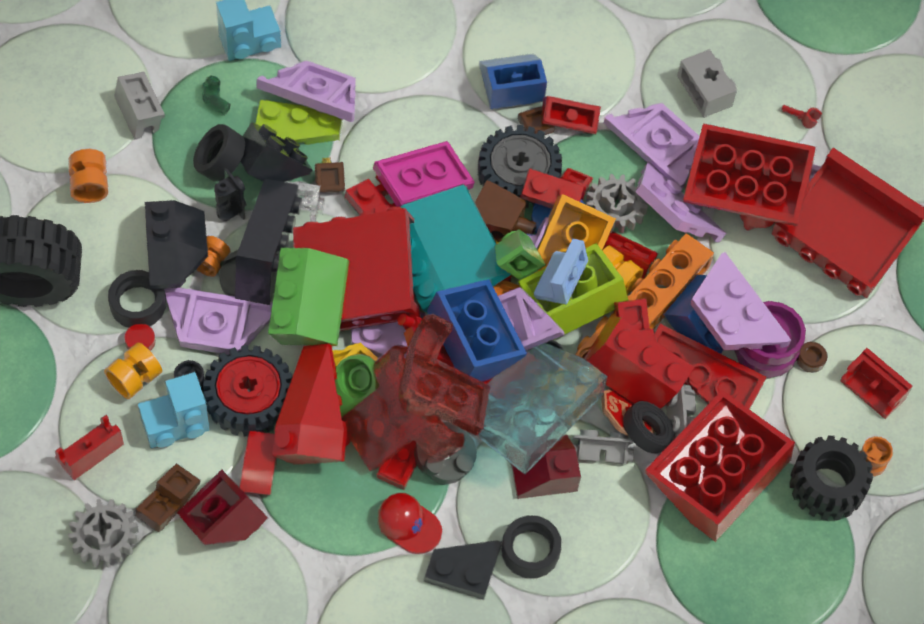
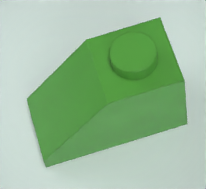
[495,229,546,280]

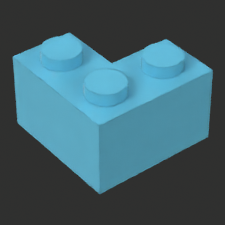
[216,0,281,61]
[138,372,210,448]

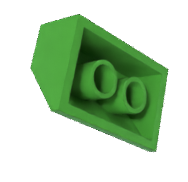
[268,248,349,346]

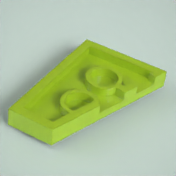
[255,100,343,145]

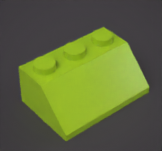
[518,243,628,340]

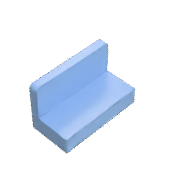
[534,239,588,305]

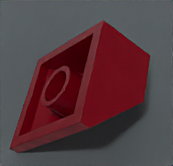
[507,434,581,499]
[177,470,268,545]

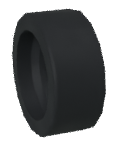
[193,124,245,182]
[108,270,166,328]
[502,515,561,579]

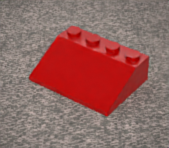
[683,123,816,226]
[645,390,795,542]

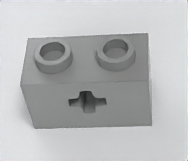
[677,49,737,118]

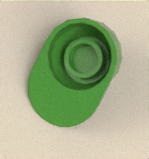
[335,354,382,423]

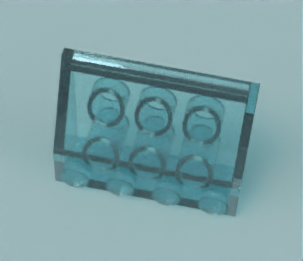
[455,343,607,474]

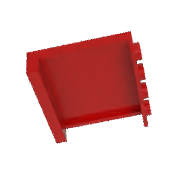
[772,147,924,299]
[293,207,420,331]

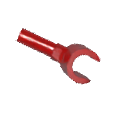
[781,104,822,129]

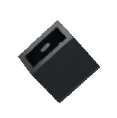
[240,122,313,182]

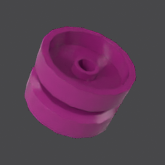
[734,301,806,378]

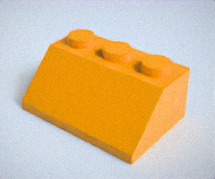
[535,194,616,273]

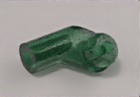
[202,75,231,115]

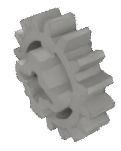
[585,174,648,233]
[68,499,139,567]

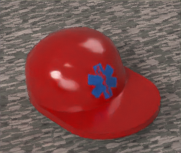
[378,493,442,554]

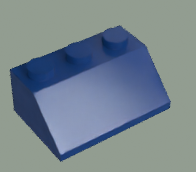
[427,279,527,386]

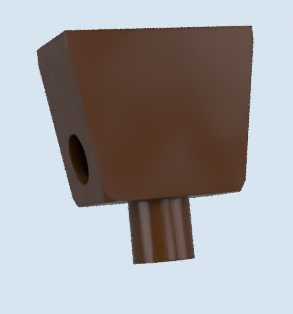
[475,180,537,243]

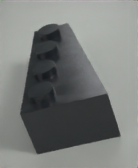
[235,179,302,305]

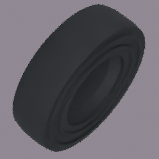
[623,401,675,454]

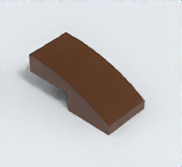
[135,463,201,533]

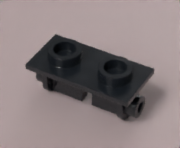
[214,168,247,221]

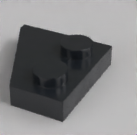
[424,540,502,600]

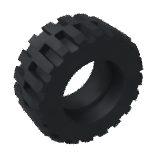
[0,215,82,307]

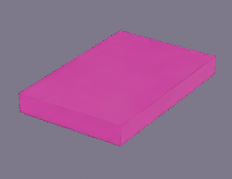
[373,141,475,207]

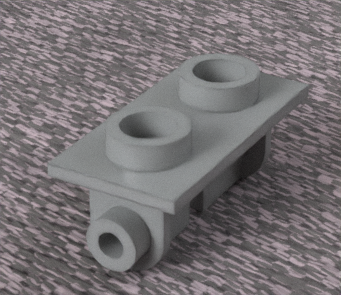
[666,385,696,439]
[572,430,634,464]

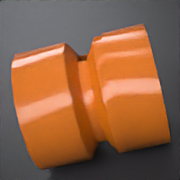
[68,149,108,203]

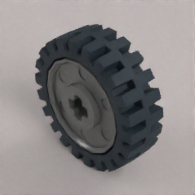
[478,125,562,209]

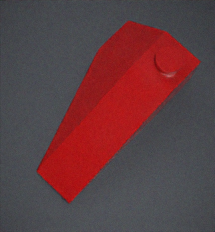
[272,344,347,465]

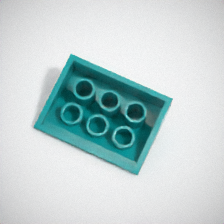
[401,184,511,314]

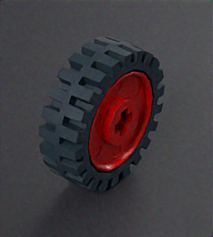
[203,345,292,437]

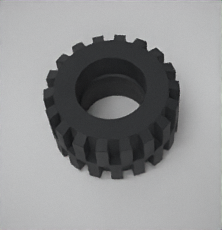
[790,435,873,521]

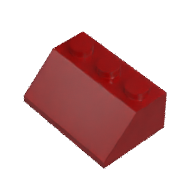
[579,316,694,409]

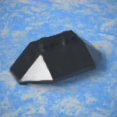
[145,200,208,290]

